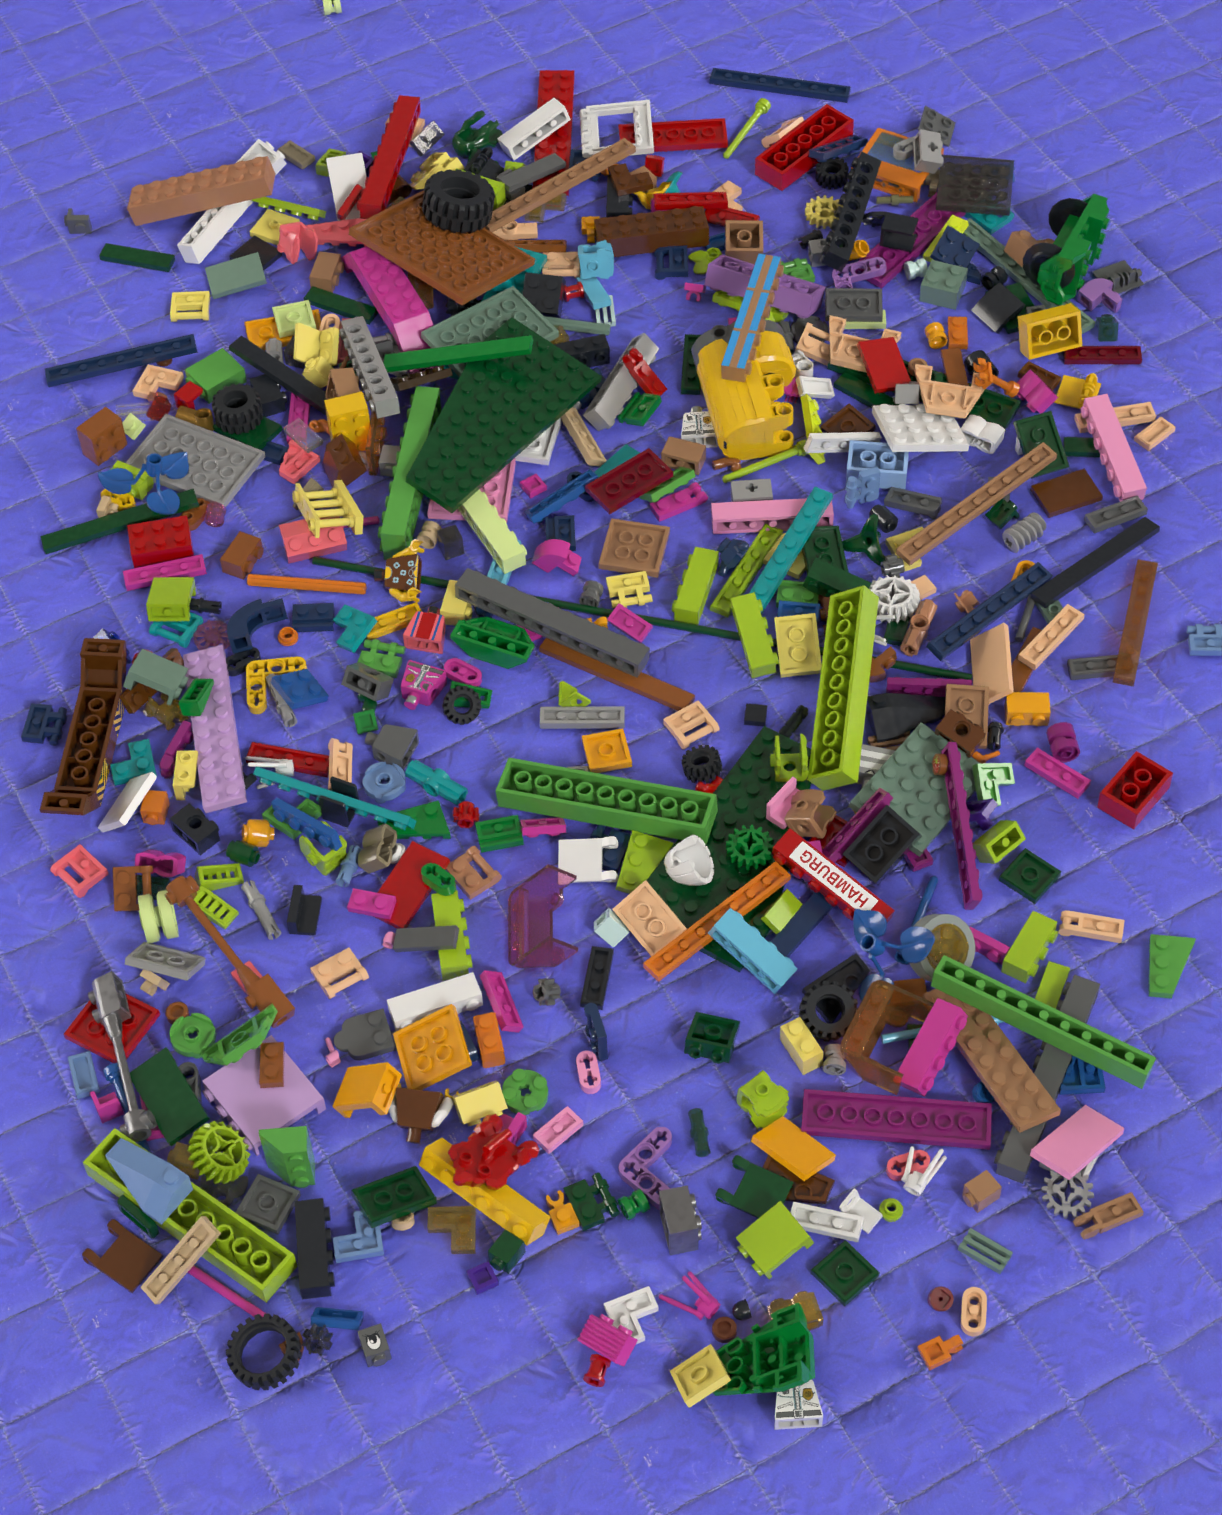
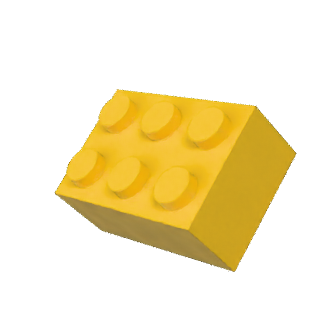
[1018,303,1082,360]
[324,392,374,452]

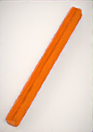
[247,574,367,595]

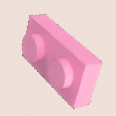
[533,1106,583,1154]

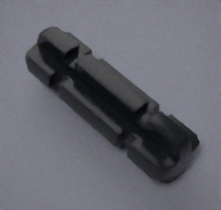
[779,705,808,738]

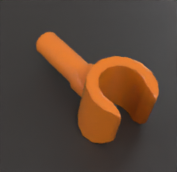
[972,750,1000,763]

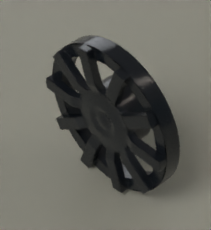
[862,211,887,227]

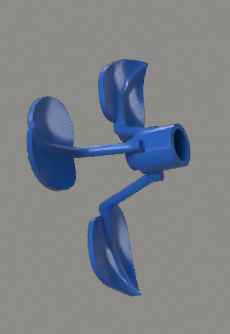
[98,452,189,515]
[853,909,935,1012]

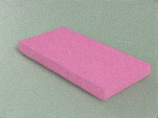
[1030,1105,1124,1180]

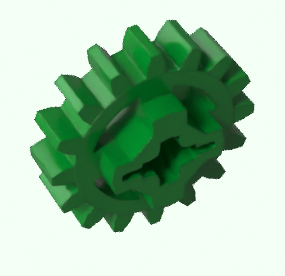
[726,825,774,870]

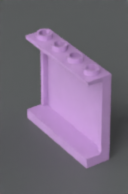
[202,1035,326,1156]

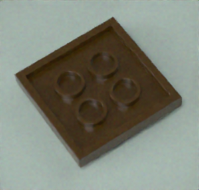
[390,366,453,391]

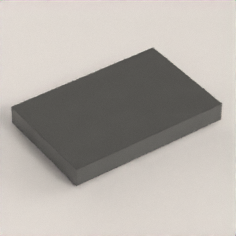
[825,288,883,322]

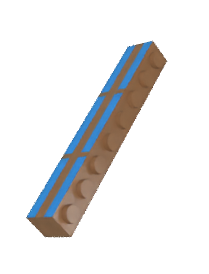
[721,254,784,382]

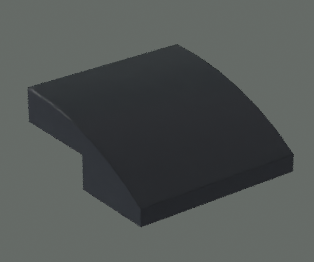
[971,283,1026,334]

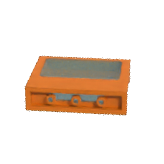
[851,128,944,203]

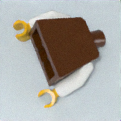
[389,1083,459,1144]

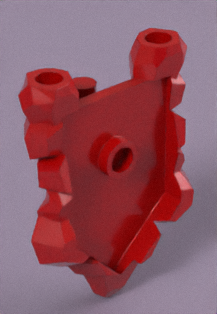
[448,1114,539,1191]

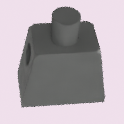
[365,724,419,771]

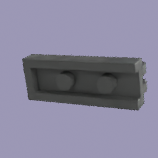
[884,487,942,519]

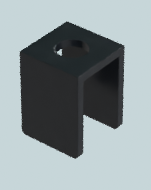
[880,212,918,252]
[319,776,359,828]

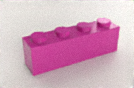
[894,998,968,1097]

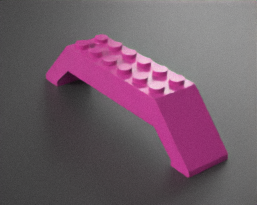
[341,246,445,373]

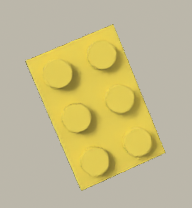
[774,613,822,678]

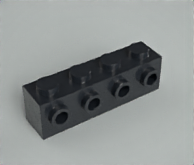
[554,334,610,368]

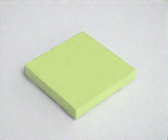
[272,300,317,338]

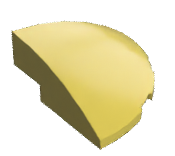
[409,152,465,190]

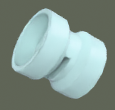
[904,258,928,280]

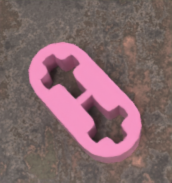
[576,1051,601,1094]

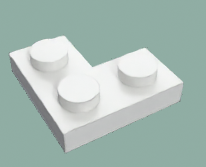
[604,1286,659,1344]

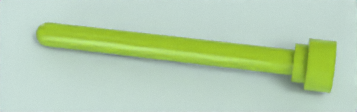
[723,98,771,159]
[722,439,809,483]

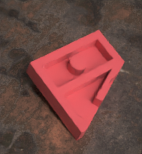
[279,439,320,484]

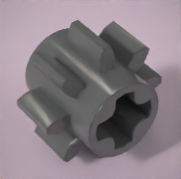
[880,554,905,578]
[533,978,561,1006]

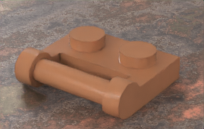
[445,846,502,900]

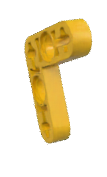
[246,657,307,714]

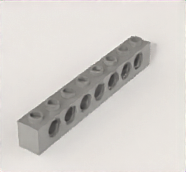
[339,316,400,419]

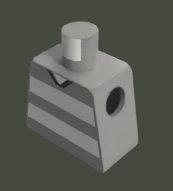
[857,744,895,789]

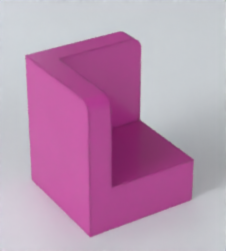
[90,1091,124,1123]

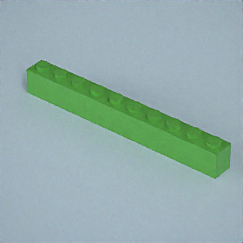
[931,955,1156,1089]

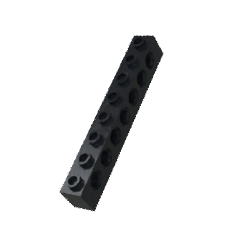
[821,152,881,272]

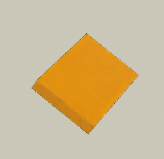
[751,1116,836,1181]

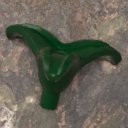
[842,514,886,566]

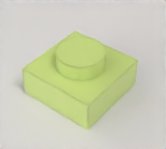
[122,413,146,440]

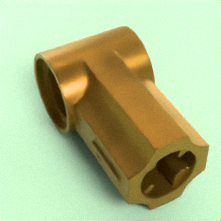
[175,406,214,431]

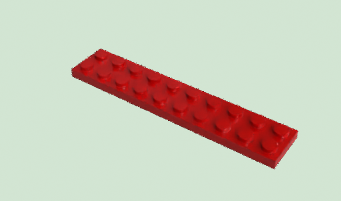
[533,70,575,196]

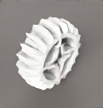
[869,575,920,624]

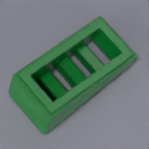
[179,679,214,716]
[449,681,492,709]

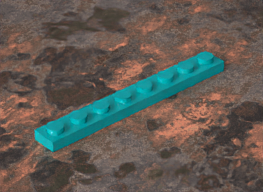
[749,487,833,615]
[253,767,417,830]

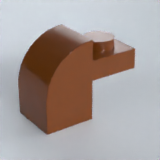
[869,646,897,683]

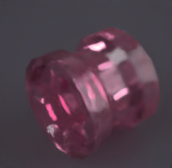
[204,502,226,527]

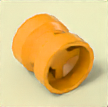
[925,322,948,349]

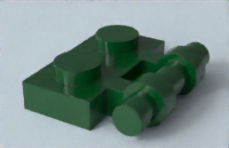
[563,1173,620,1231]

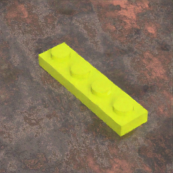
[801,394,825,465]

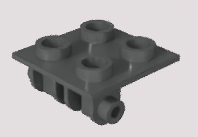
[918,106,956,147]
[1092,260,1144,294]

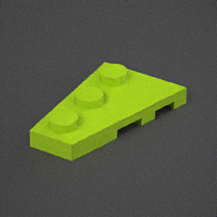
[615,830,674,894]

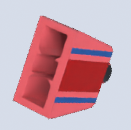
[403,606,446,654]

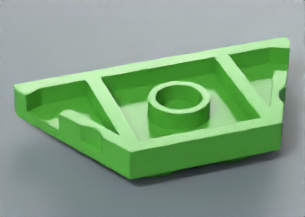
[200,1004,278,1066]

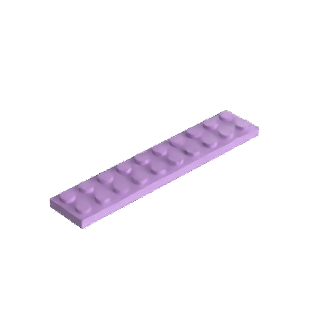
[183,644,247,813]

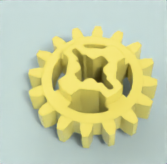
[805,195,840,229]

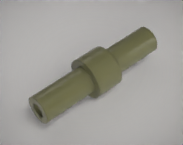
[876,194,913,206]

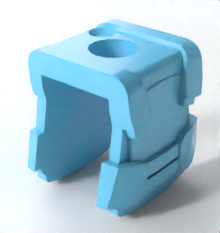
[578,240,614,279]

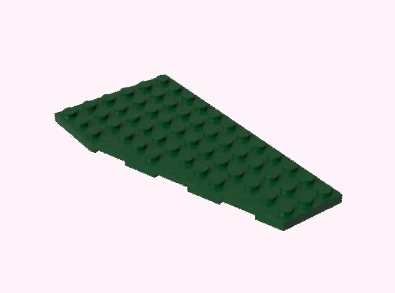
[406,317,602,513]
[647,726,812,972]

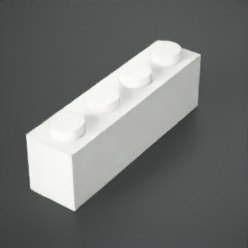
[497,98,571,161]
[387,972,483,1031]

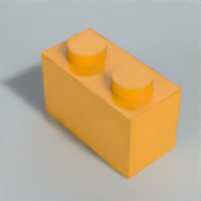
[1004,692,1051,726]

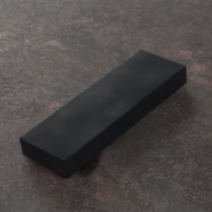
[580,946,614,1010]

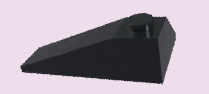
[866,693,945,743]

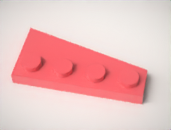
[305,218,366,247]

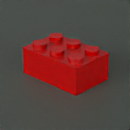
[127,515,194,568]
[1097,751,1173,830]

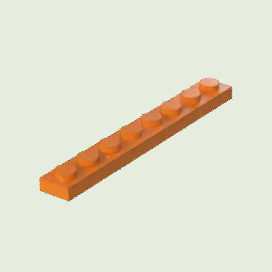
[643,861,791,982]

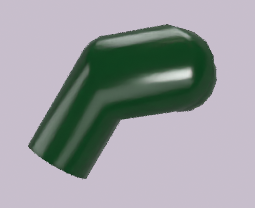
[358,694,377,712]

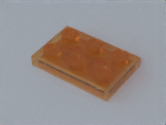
[365,411,387,476]

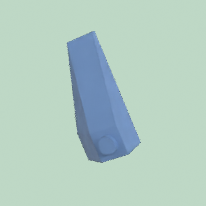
[105,1138,193,1225]

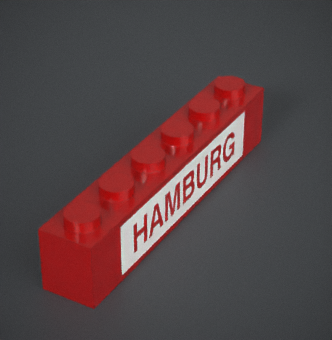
[772,828,895,923]

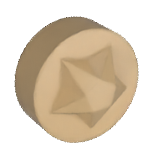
[391,1213,415,1231]

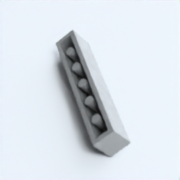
[583,333,659,431]

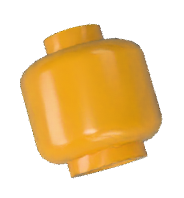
[242,819,274,847]

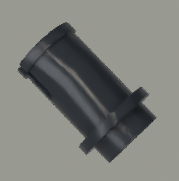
[798,229,823,249]
[987,722,1004,750]

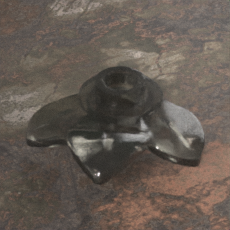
[200,1175,248,1207]

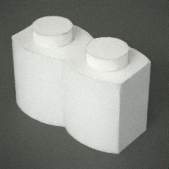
[961,415,1005,454]

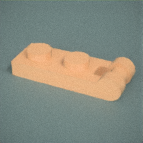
[328,738,353,791]
[1058,910,1125,943]

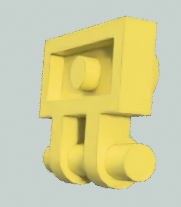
[606,571,653,608]

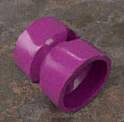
[1046,722,1080,763]

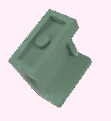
[123,649,189,706]

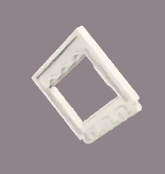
[580,100,654,158]

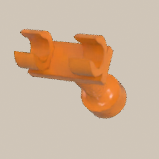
[973,358,1020,398]

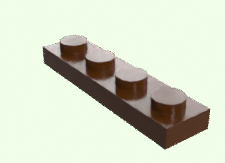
[119,648,184,714]

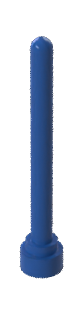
[894,876,938,965]
[103,1063,152,1154]

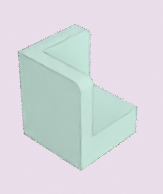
[593,908,629,947]

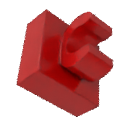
[645,154,665,177]

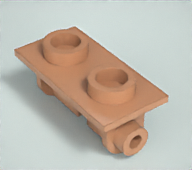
[954,590,979,614]

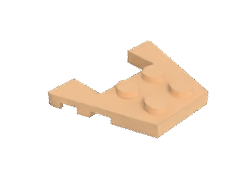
[829,315,902,373]
[914,364,985,418]

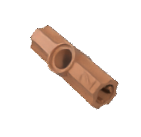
[900,599,937,657]

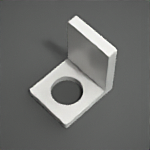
[839,1188,883,1234]

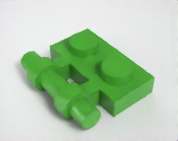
[781,258,815,283]
[357,639,406,678]

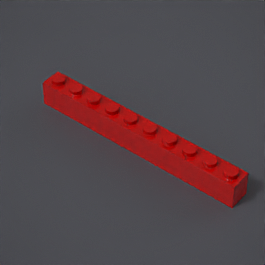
[357,95,421,219]

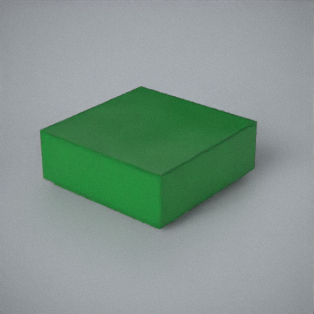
[353,709,379,734]

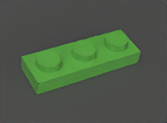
[639,467,696,502]

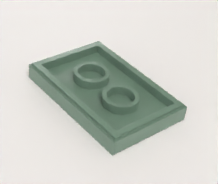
[205,252,267,299]

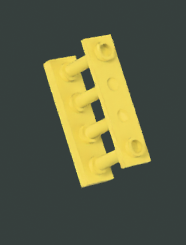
[292,480,364,538]

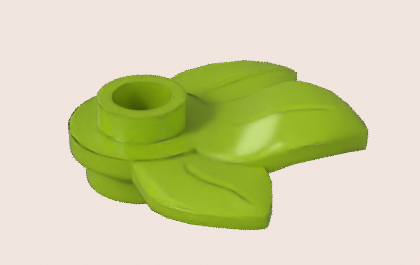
[688,248,722,275]

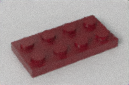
[585,448,673,515]

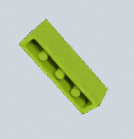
[671,547,719,625]
[731,592,779,678]
[431,890,473,981]

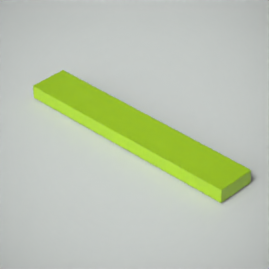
[710,524,783,617]

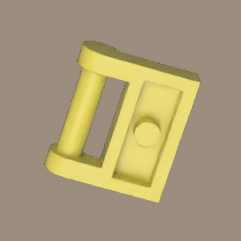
[170,291,210,322]

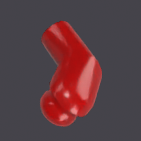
[695,776,723,794]

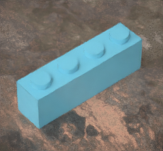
[708,908,798,994]

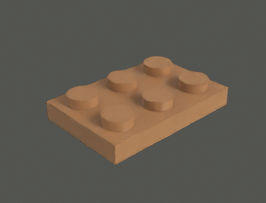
[945,684,989,749]

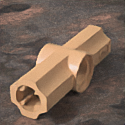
[492,220,538,240]

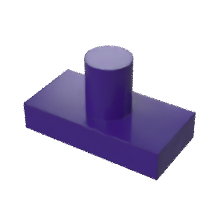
[966,798,998,831]

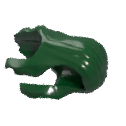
[452,110,503,159]

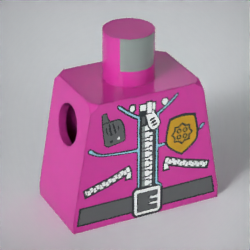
[401,660,447,710]

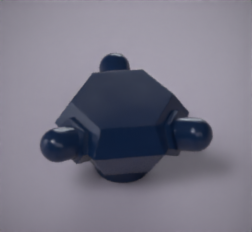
[717,537,749,576]

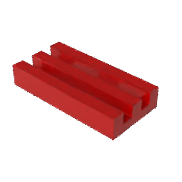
[337,184,363,221]

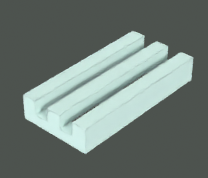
[595,295,616,327]

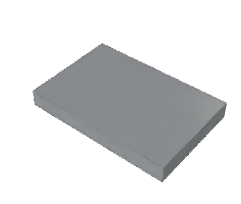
[125,942,206,981]

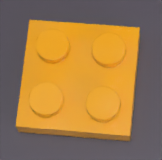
[582,728,632,773]

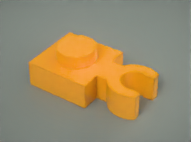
[546,1190,580,1235]

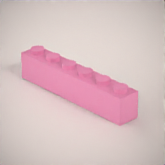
[1081,394,1147,502]
[711,498,834,534]

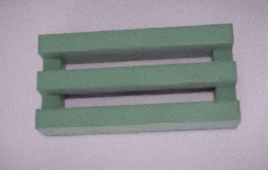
[958,1228,1013,1274]

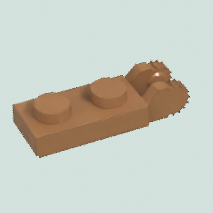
[1073,1192,1144,1240]

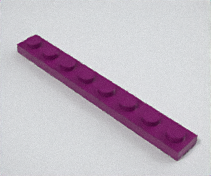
[941,742,982,910]

